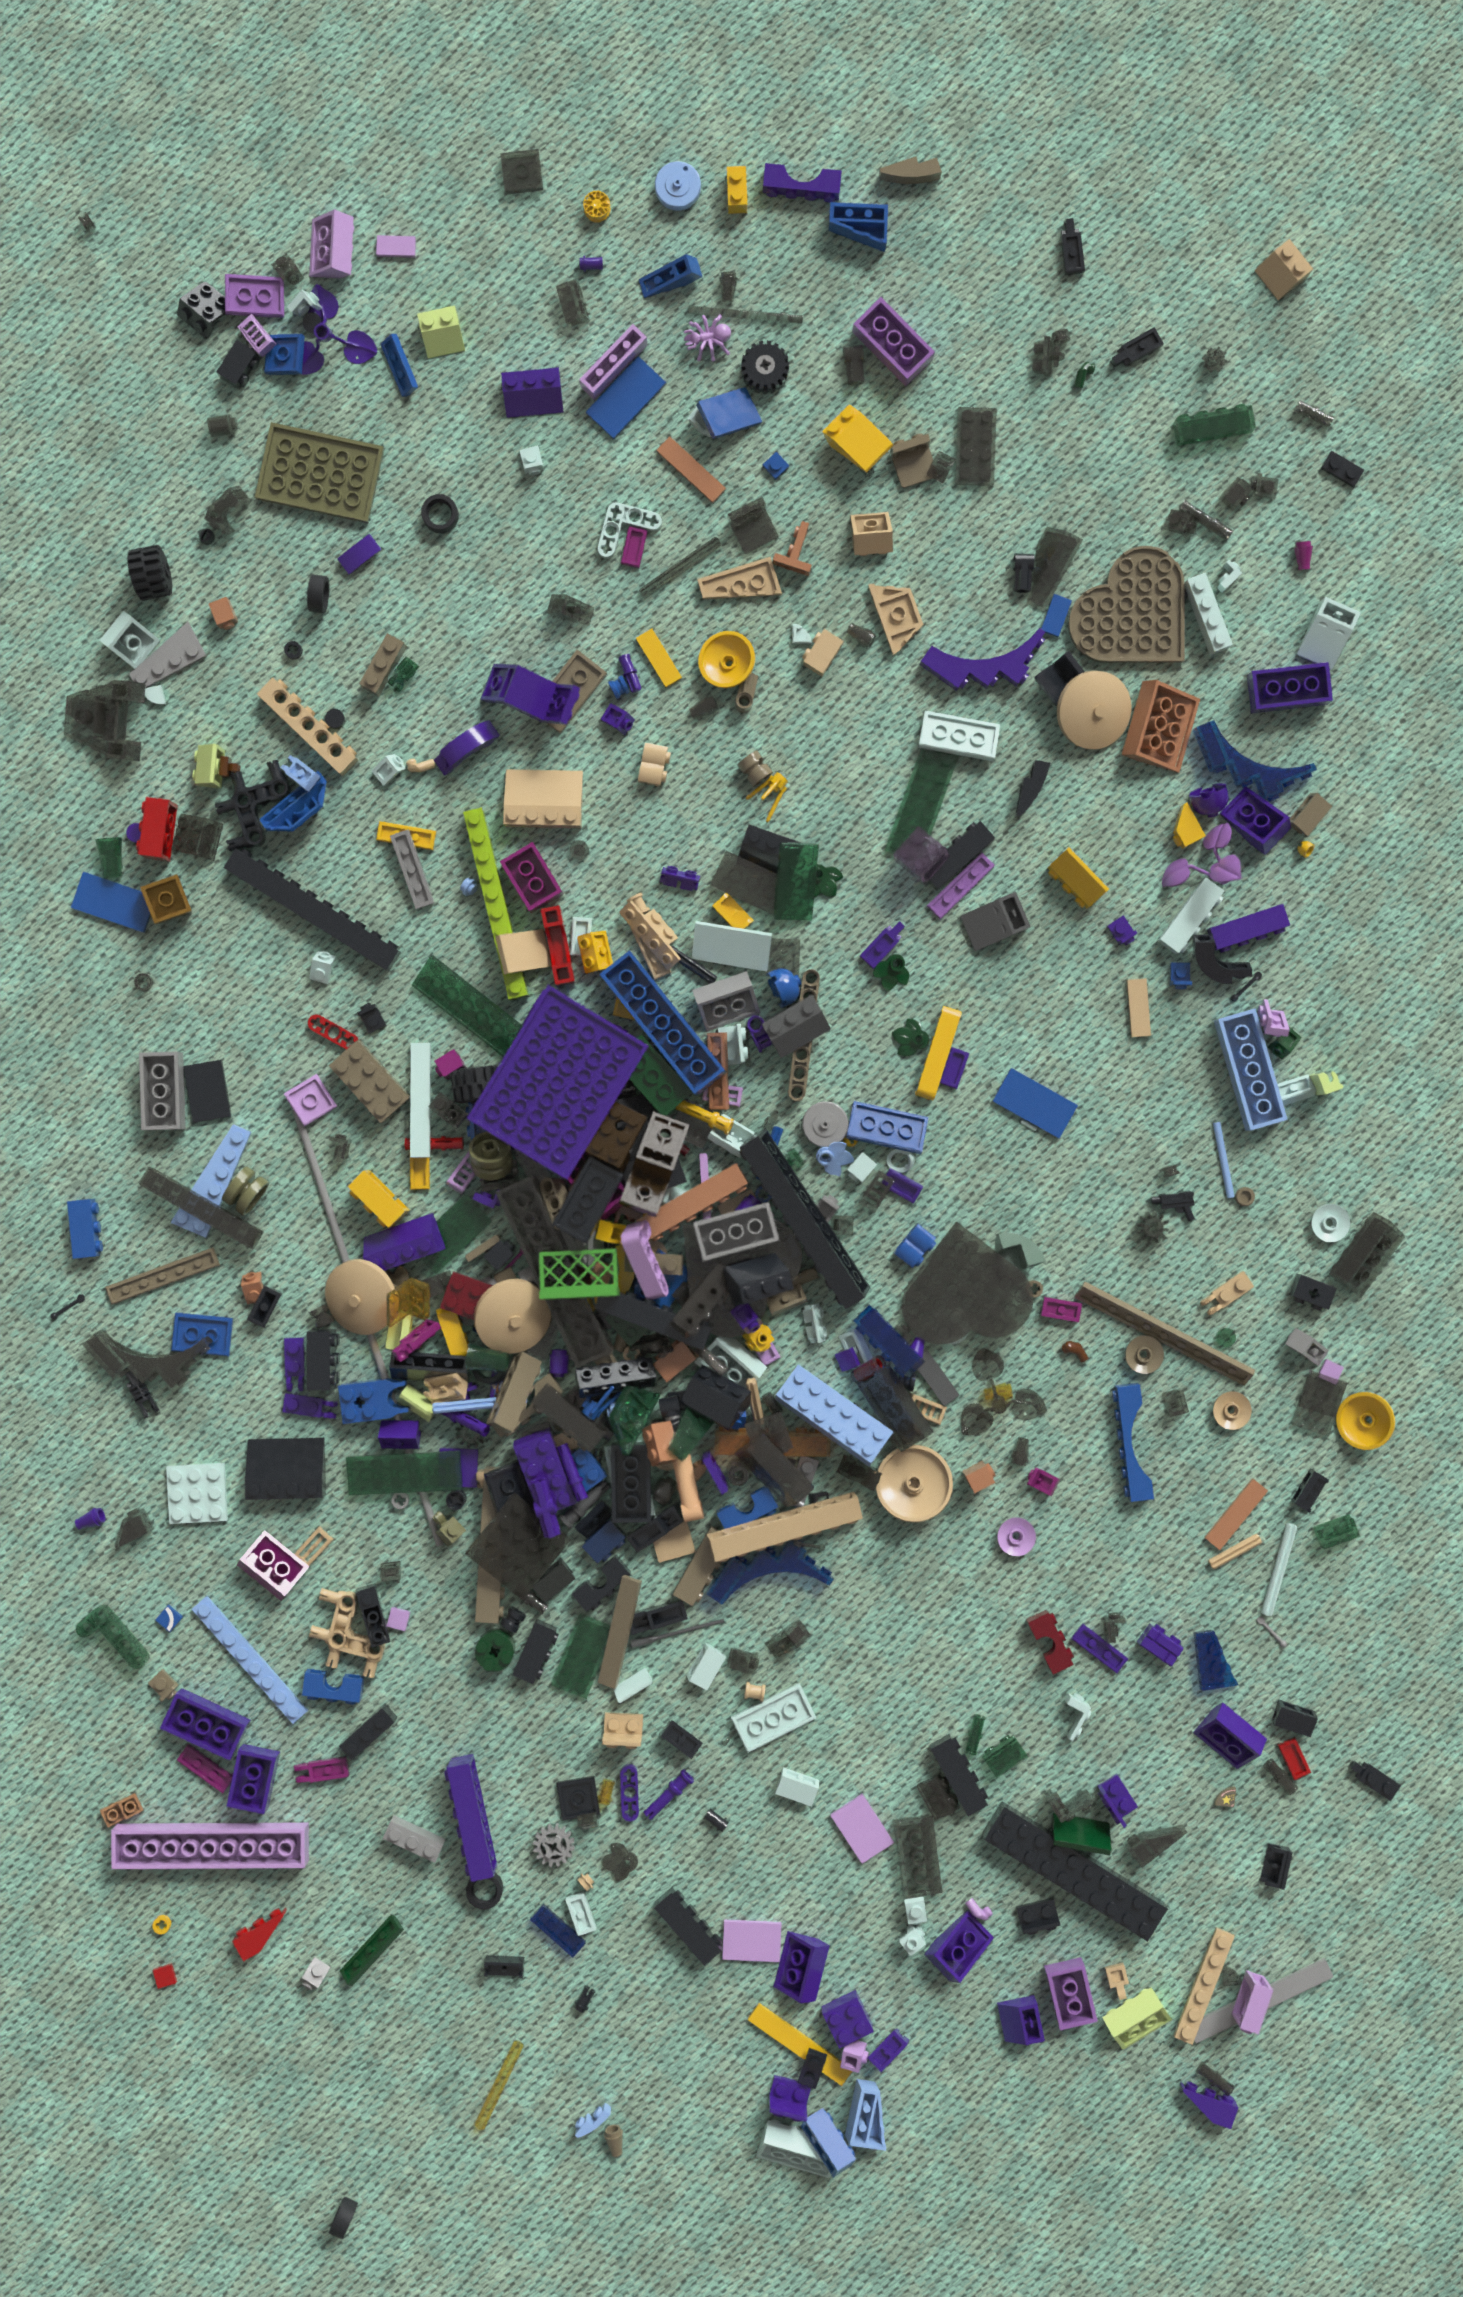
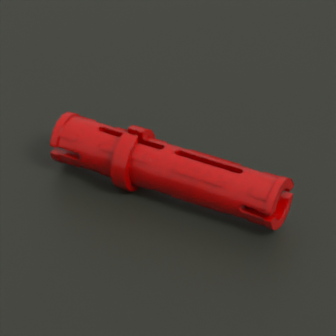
[405,1136,464,1151]

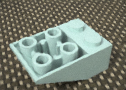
[1296,597,1361,670]

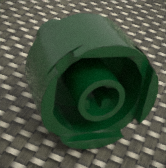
[475,1628,516,1671]

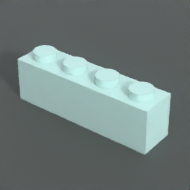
[1184,572,1233,656]
[1157,878,1224,954]

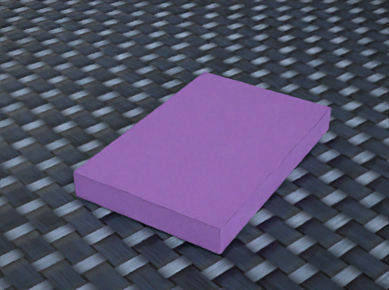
[225,274,284,318]

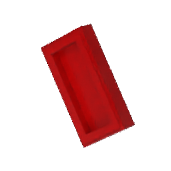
[1277,1737,1311,1781]

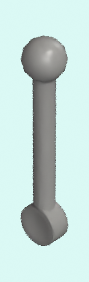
[1257,1616,1287,1648]

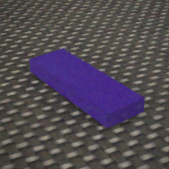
[1071,1623,1128,1674]

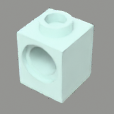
[847,1152,877,1182]

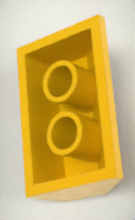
[1047,847,1109,909]

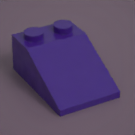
[1220,786,1291,855]
[924,1910,994,1983]

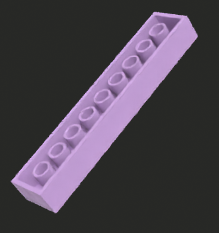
[111,1822,309,1869]

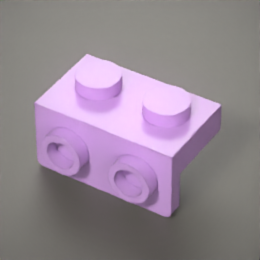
[1257,999,1289,1037]

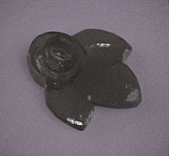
[601,1843,638,1881]

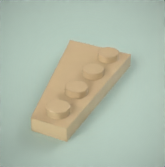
[697,557,782,599]

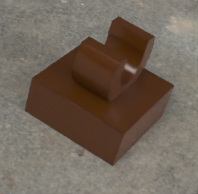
[219,756,241,778]

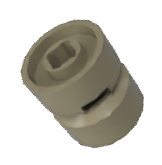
[737,750,773,787]

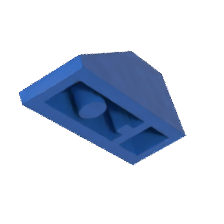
[639,254,703,298]

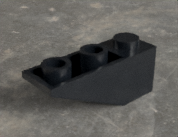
[356,1583,391,1647]

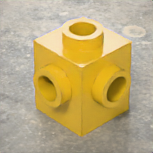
[740,1323,775,1352]

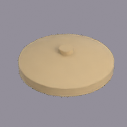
[1057,671,1131,749]
[325,1259,397,1335]
[474,1279,551,1354]
[876,1445,953,1523]

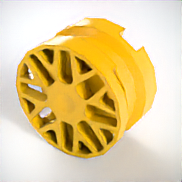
[583,191,611,223]

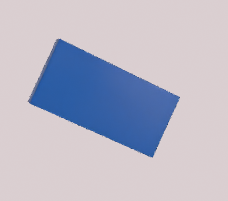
[1041,594,1072,637]

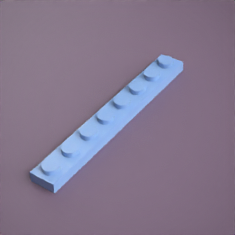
[192,1596,308,1724]

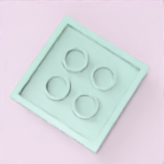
[166,1463,228,1524]

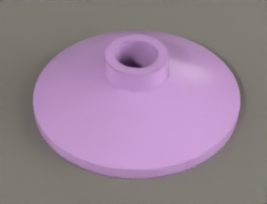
[997,1517,1036,1556]

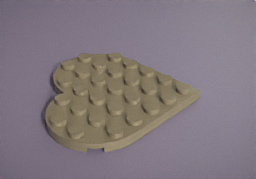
[1068,546,1185,663]

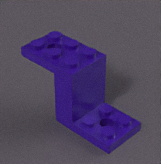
[480,664,580,725]

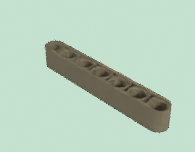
[788,969,820,1101]

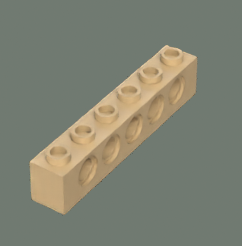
[257,677,358,776]

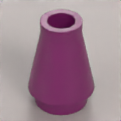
[1294,541,1313,570]

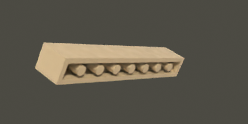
[707,1492,863,1562]

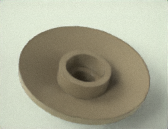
[1125,1335,1164,1374]

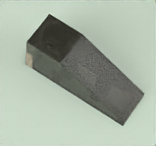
[1125,1824,1188,1868]

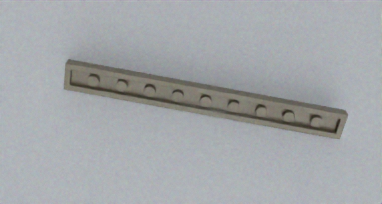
[1075,1281,1255,1386]

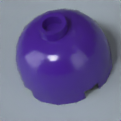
[1189,783,1229,818]

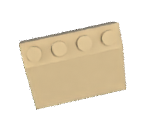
[503,769,583,828]

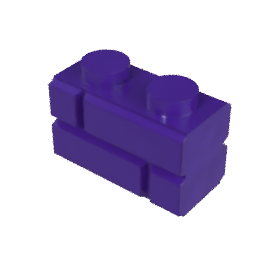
[1137,1623,1184,1667]

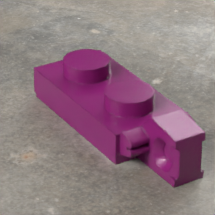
[392,1319,441,1362]

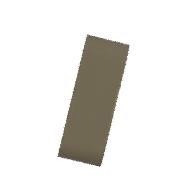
[540,1178,569,1230]

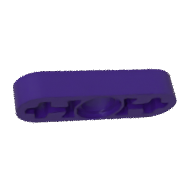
[620,1764,639,1821]

